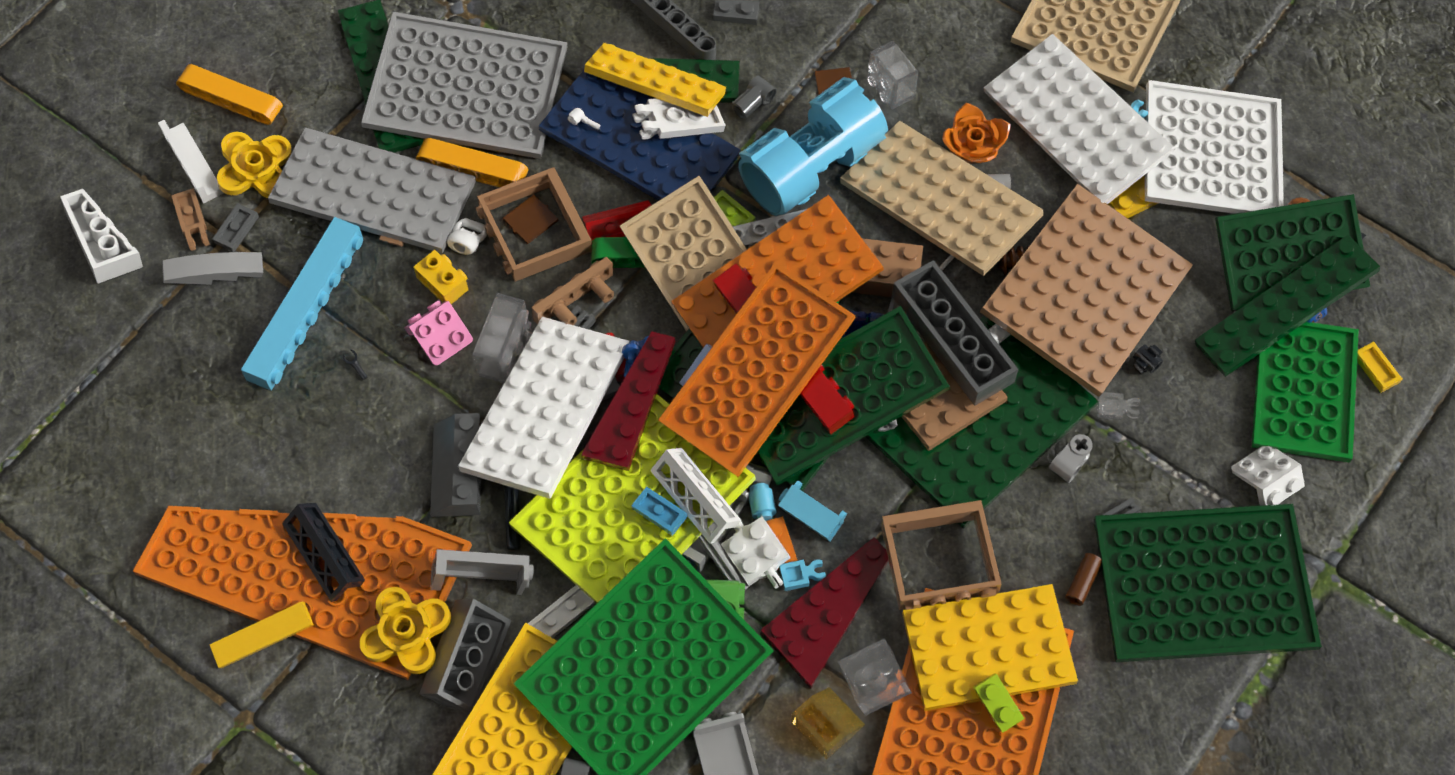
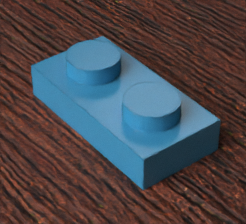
[631,486,688,536]

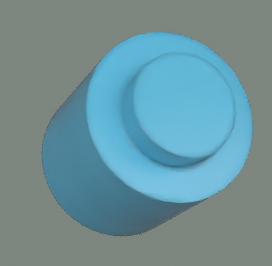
[749,483,777,521]

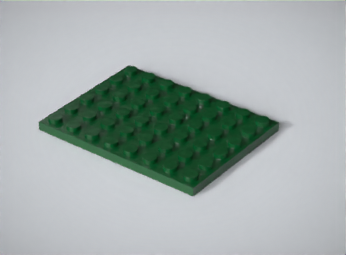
[865,315,1099,529]
[1094,504,1322,662]

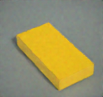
[1357,342,1402,393]

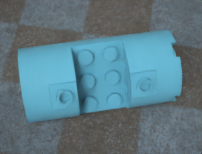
[738,77,888,216]

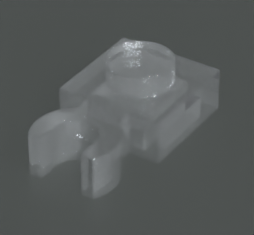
[1097,392,1141,420]

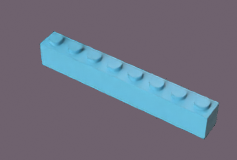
[241,217,363,390]

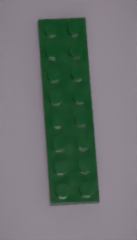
[338,0,424,153]
[1195,235,1380,377]

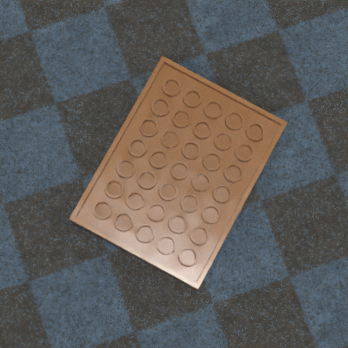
[980,184,1193,397]

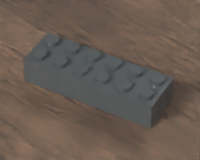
[892,260,1018,406]

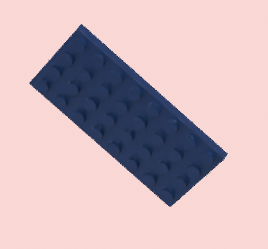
[539,70,741,201]

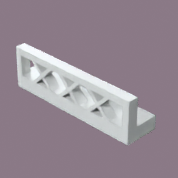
[158,120,224,204]
[650,448,741,543]

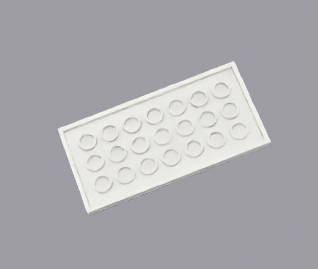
[984,34,1174,204]
[458,317,630,499]

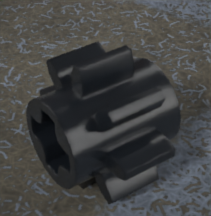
[1133,344,1163,374]

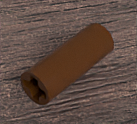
[1065,553,1102,606]

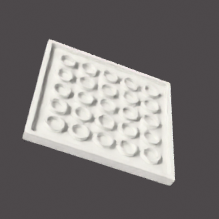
[1145,80,1284,214]

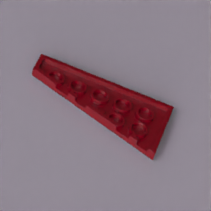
[761,537,889,689]

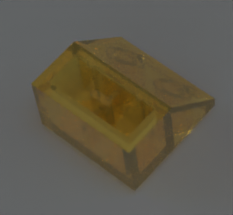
[791,687,865,760]

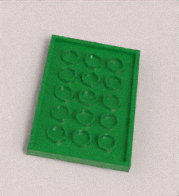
[1251,322,1359,463]

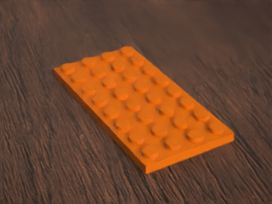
[671,195,884,348]
[658,262,856,477]

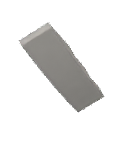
[162,252,263,285]

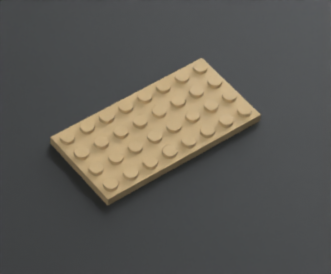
[840,121,1043,276]

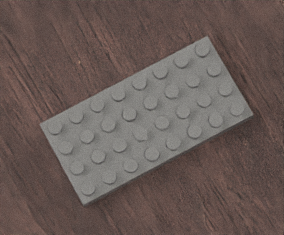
[268,127,476,254]

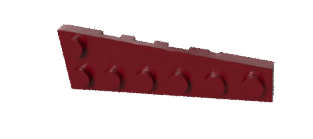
[581,331,675,471]

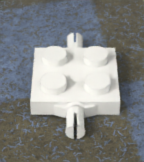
[721,516,791,588]

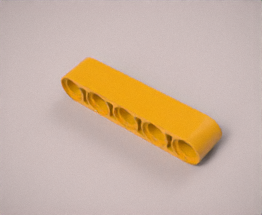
[176,64,283,125]
[416,138,528,188]

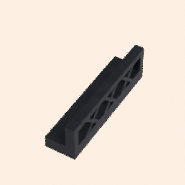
[282,503,365,602]

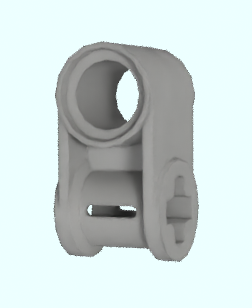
[1049,434,1092,483]

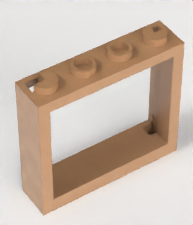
[476,167,592,282]
[881,500,1002,610]

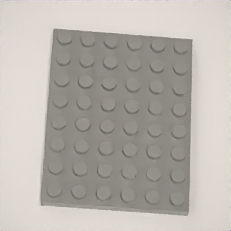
[361,12,567,159]

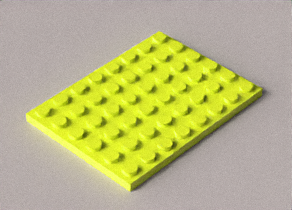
[509,394,756,603]

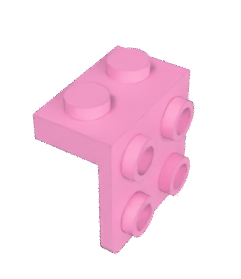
[404,300,473,365]

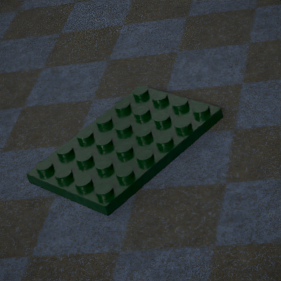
[1215,194,1371,311]

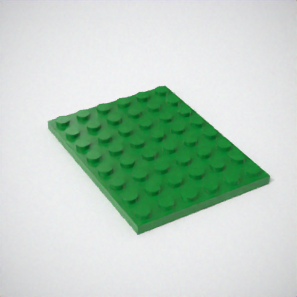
[514,538,774,775]

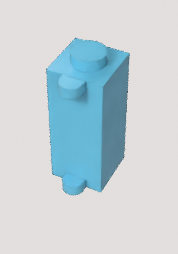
[779,481,847,541]

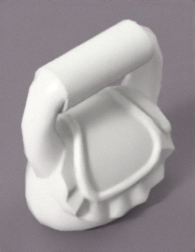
[447,218,487,255]

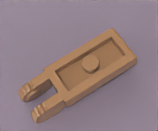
[171,188,210,251]

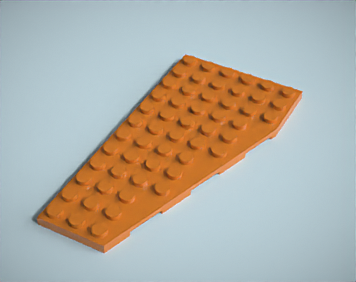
[133,506,472,680]

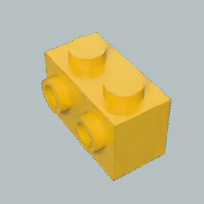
[413,250,468,304]

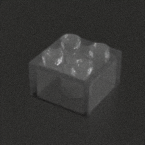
[867,41,918,110]
[838,638,912,716]

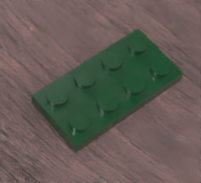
[648,58,740,103]

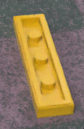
[209,601,314,668]

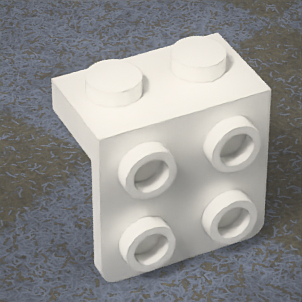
[1231,446,1305,506]

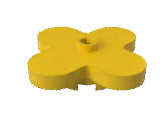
[217,132,292,198]
[360,587,451,674]

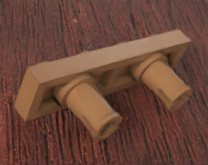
[532,257,614,325]

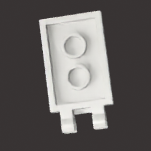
[632,98,726,139]

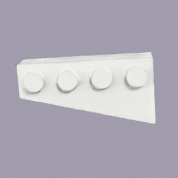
[60,189,143,283]

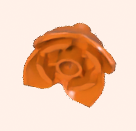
[942,103,1010,164]

